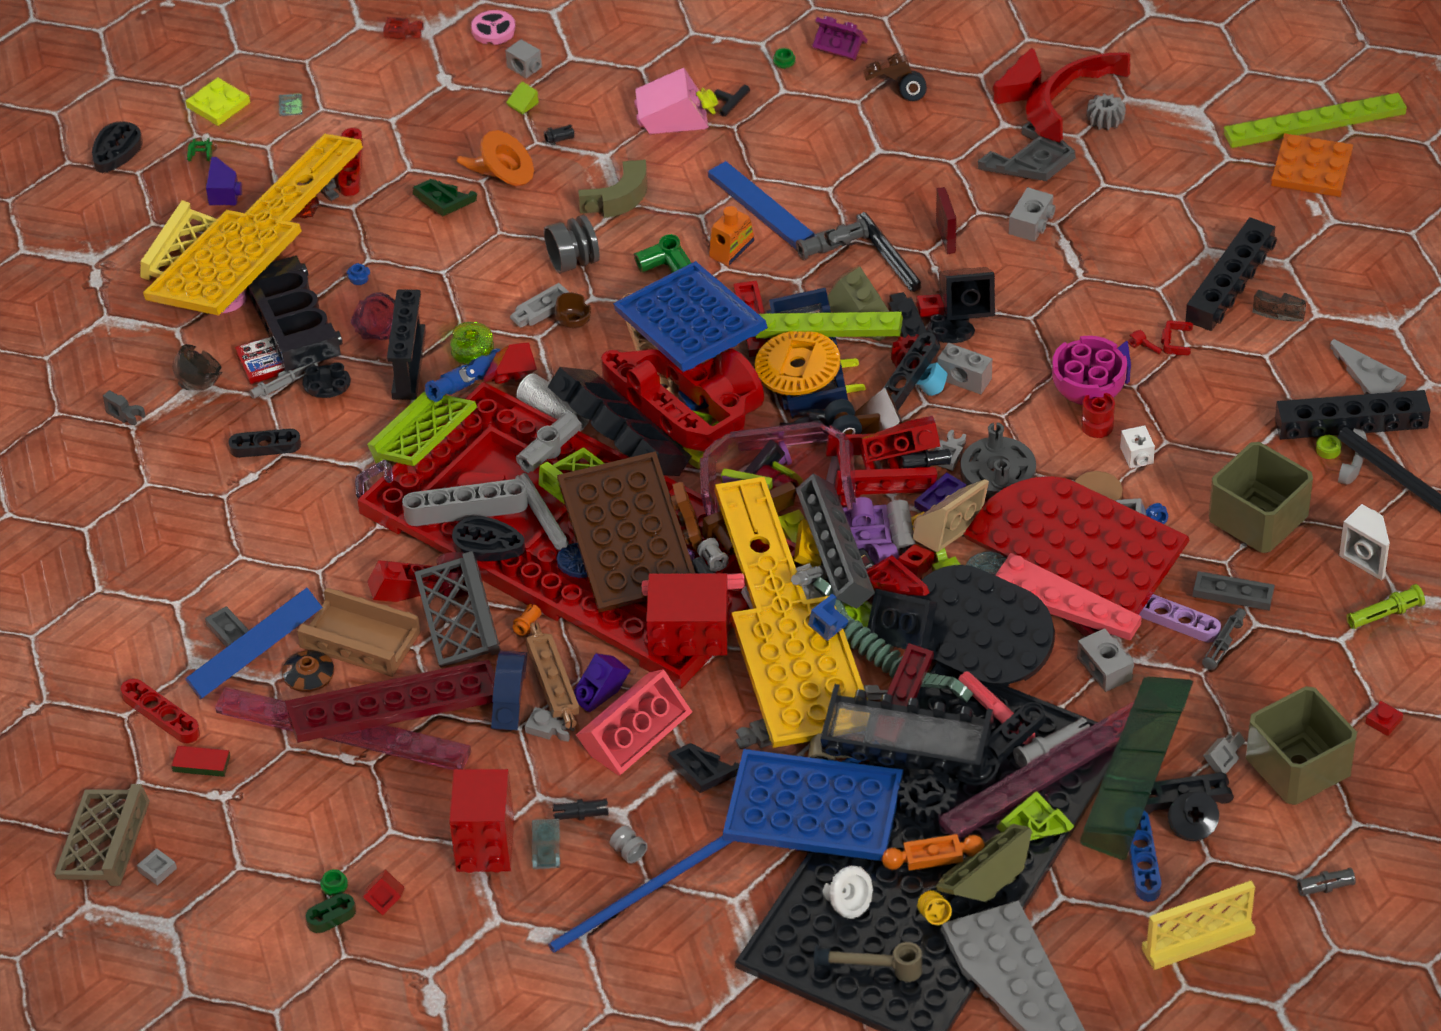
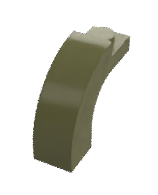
[578,160,647,218]

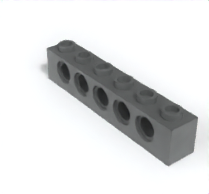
[796,473,875,609]

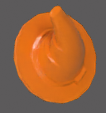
[457,130,534,186]

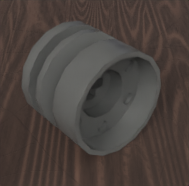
[544,214,600,274]

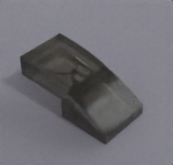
[1252,290,1307,322]

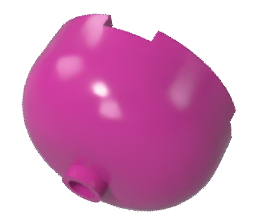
[1052,336,1127,405]

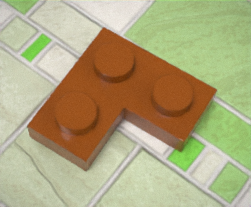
[671,482,703,553]

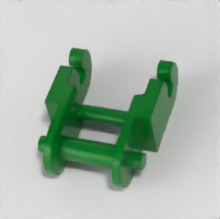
[187,138,213,162]

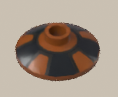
[282,650,334,692]

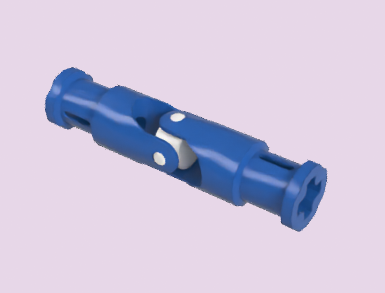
[425,348,500,402]

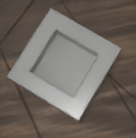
[137,848,177,885]

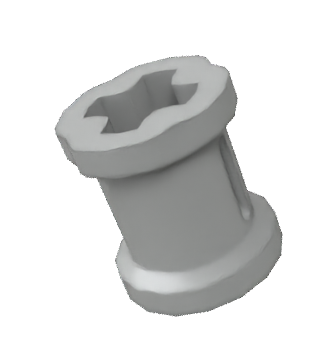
[697,538,729,572]

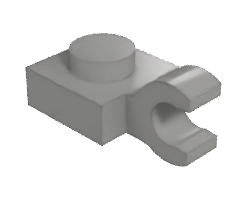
[1203,732,1245,773]

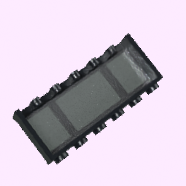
[820,684,994,778]

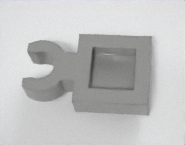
[934,430,966,471]
[525,707,575,741]

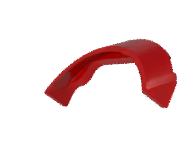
[1026,52,1130,142]

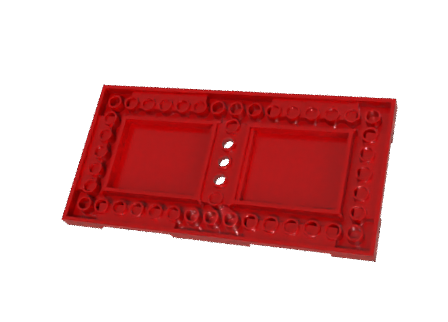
[357,382,800,689]

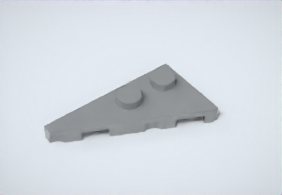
[1330,339,1407,394]

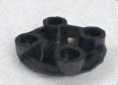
[927,314,975,343]
[302,362,351,398]

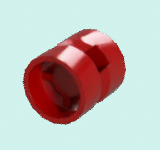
[1081,393,1115,438]

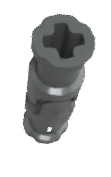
[796,218,869,260]

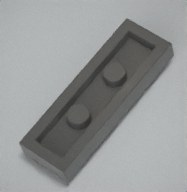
[1193,571,1275,611]

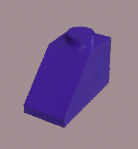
[206,157,242,205]

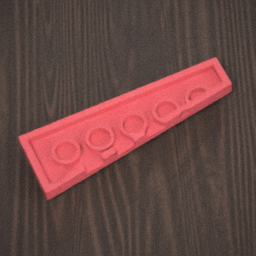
[995,553,1141,641]

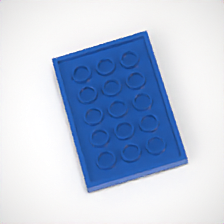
[613,261,768,372]
[723,749,903,861]

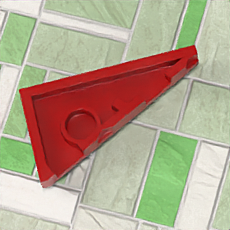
[866,555,930,596]

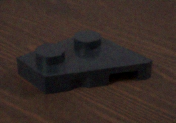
[668,743,740,793]

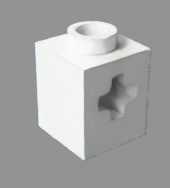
[1120,426,1155,468]

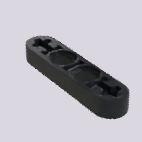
[883,332,940,411]

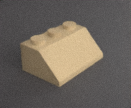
[913,479,989,552]

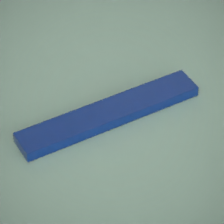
[708,161,814,250]
[185,587,323,700]

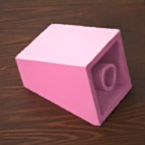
[634,68,708,134]

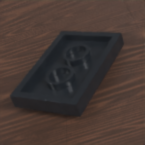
[868,589,937,649]

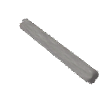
[515,473,568,550]

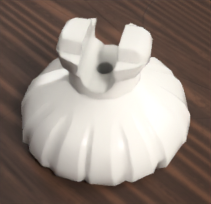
[822,866,873,918]

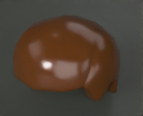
[555,292,591,329]

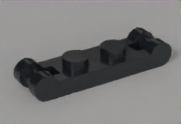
[1132,773,1234,814]

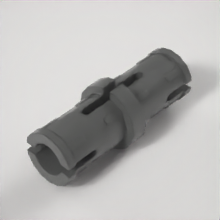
[1297,868,1356,896]

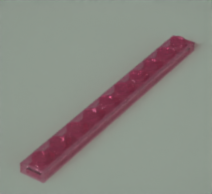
[215,687,471,770]
[939,691,1168,839]

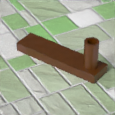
[702,482,796,555]

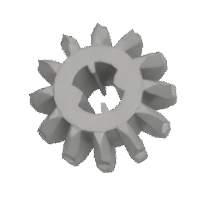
[1086,93,1126,130]

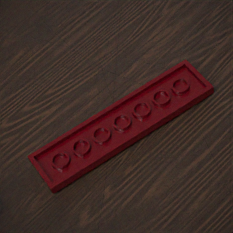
[284,660,495,743]

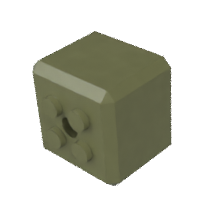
[1209,442,1313,553]
[1246,686,1357,805]

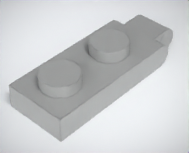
[510,283,569,328]

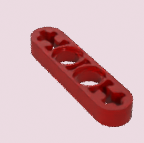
[338,128,363,196]
[120,678,200,744]

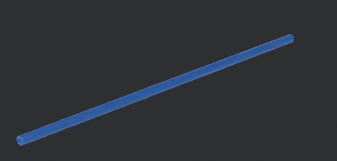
[548,741,880,953]

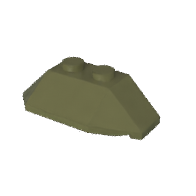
[828,265,890,341]
[936,824,1032,902]

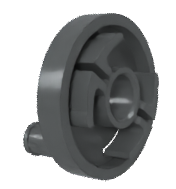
[960,422,1036,499]

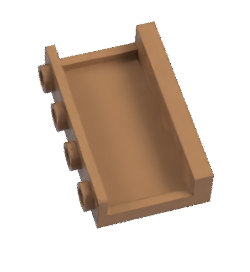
[297,588,420,677]

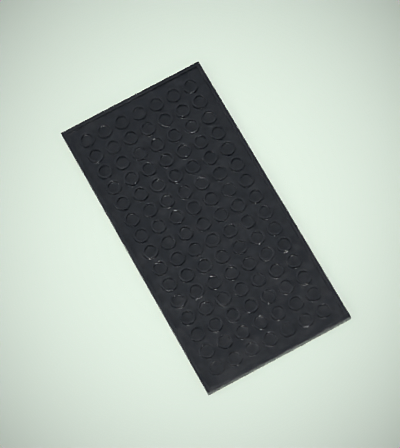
[735,663,1130,1031]

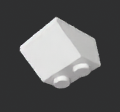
[1339,504,1390,581]

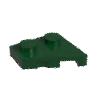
[413,179,477,216]

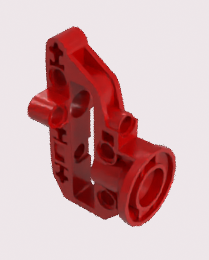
[601,348,764,452]

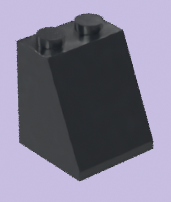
[939,267,995,321]

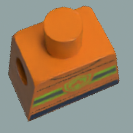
[709,206,755,266]

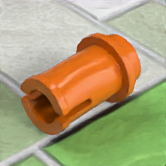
[512,604,541,636]

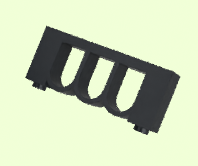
[246,255,343,372]
[548,367,692,476]

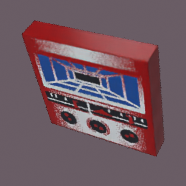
[235,337,295,384]

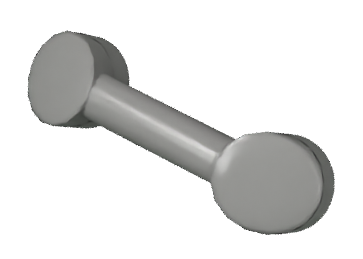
[1338,428,1367,485]

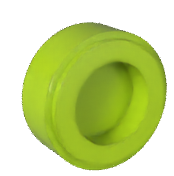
[1316,435,1342,459]

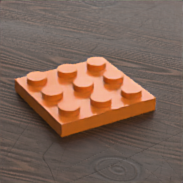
[1271,133,1353,197]

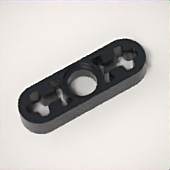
[228,429,301,458]

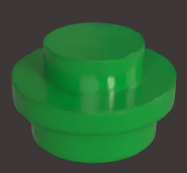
[773,48,796,69]
[320,869,348,896]

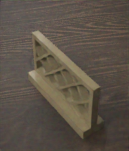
[54,784,150,886]

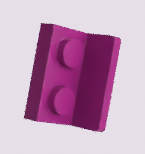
[812,16,868,61]

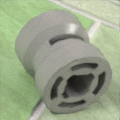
[609,825,648,864]

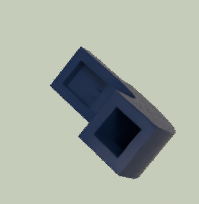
[491,650,527,730]

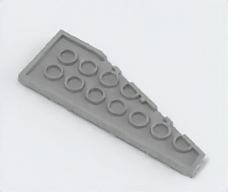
[941,901,1085,1031]

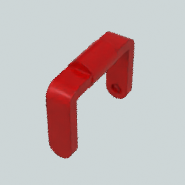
[1161,320,1193,356]

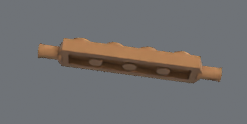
[526,622,579,729]

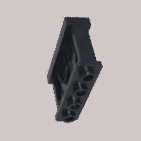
[387,289,426,400]

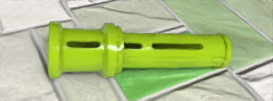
[1347,584,1425,630]

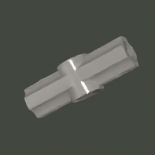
[516,412,582,473]

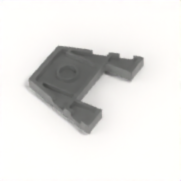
[978,121,1075,181]

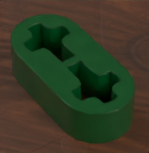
[305,893,356,933]

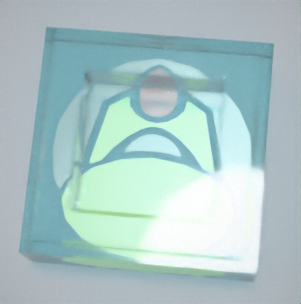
[279,93,303,116]

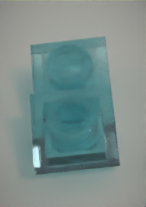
[532,819,560,869]

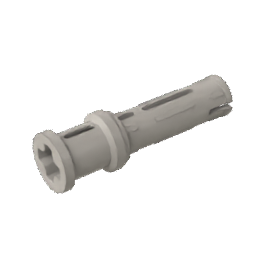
[1013,717,1090,770]

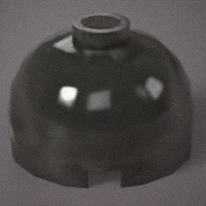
[172,344,222,391]

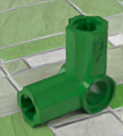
[634,234,691,273]

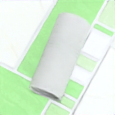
[517,373,589,431]

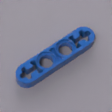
[1124,808,1161,902]

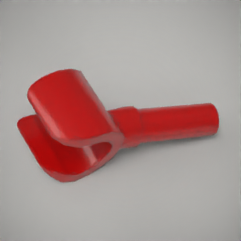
[1128,330,1162,354]

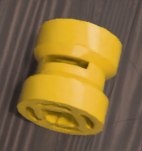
[917,891,952,925]

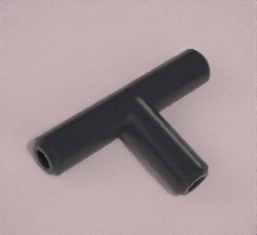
[714,85,750,117]

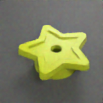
[696,88,718,114]

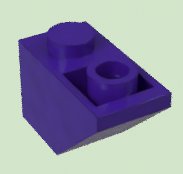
[573,653,631,712]

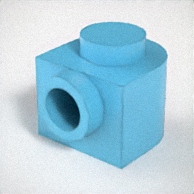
[917,362,948,396]

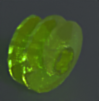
[450,322,494,364]

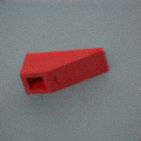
[861,415,940,463]
[367,560,440,602]

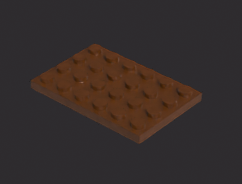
[557,451,695,613]

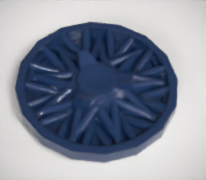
[557,543,587,578]

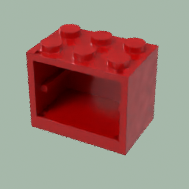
[646,573,729,656]
[449,769,514,873]

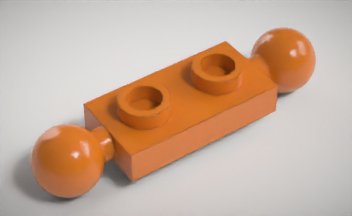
[882,834,985,871]

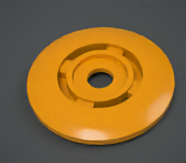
[755,331,841,395]

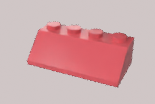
[576,669,692,775]

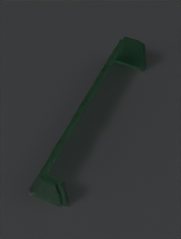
[1080,676,1194,860]

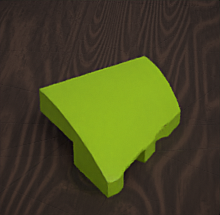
[996,791,1075,840]

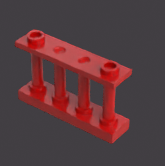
[825,434,937,496]

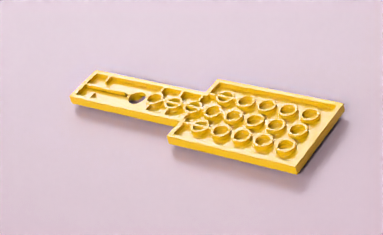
[143,134,363,316]
[714,477,870,748]

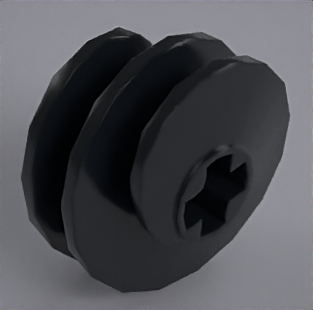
[1168,792,1219,841]

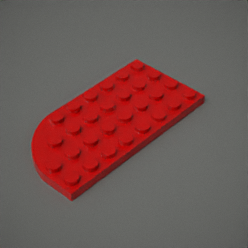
[964,476,1190,615]

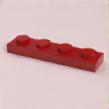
[733,280,771,357]

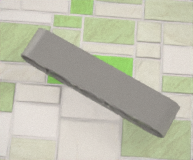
[402,479,528,526]

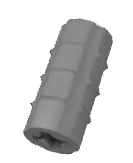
[886,500,915,555]

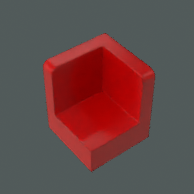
[363,869,405,915]

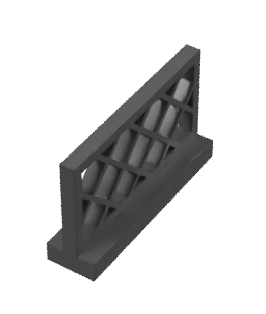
[415,551,501,668]

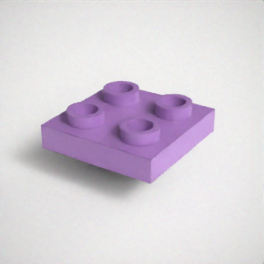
[843,497,892,551]

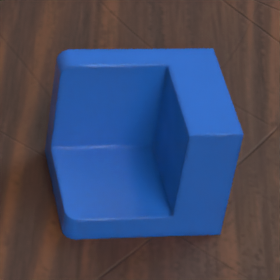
[808,594,848,641]

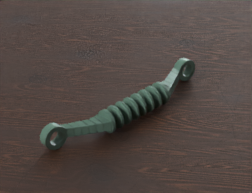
[812,577,973,703]

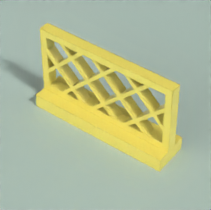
[140,200,217,281]
[1142,881,1255,970]

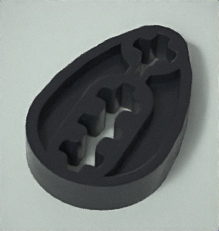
[92,122,143,173]
[452,516,525,561]

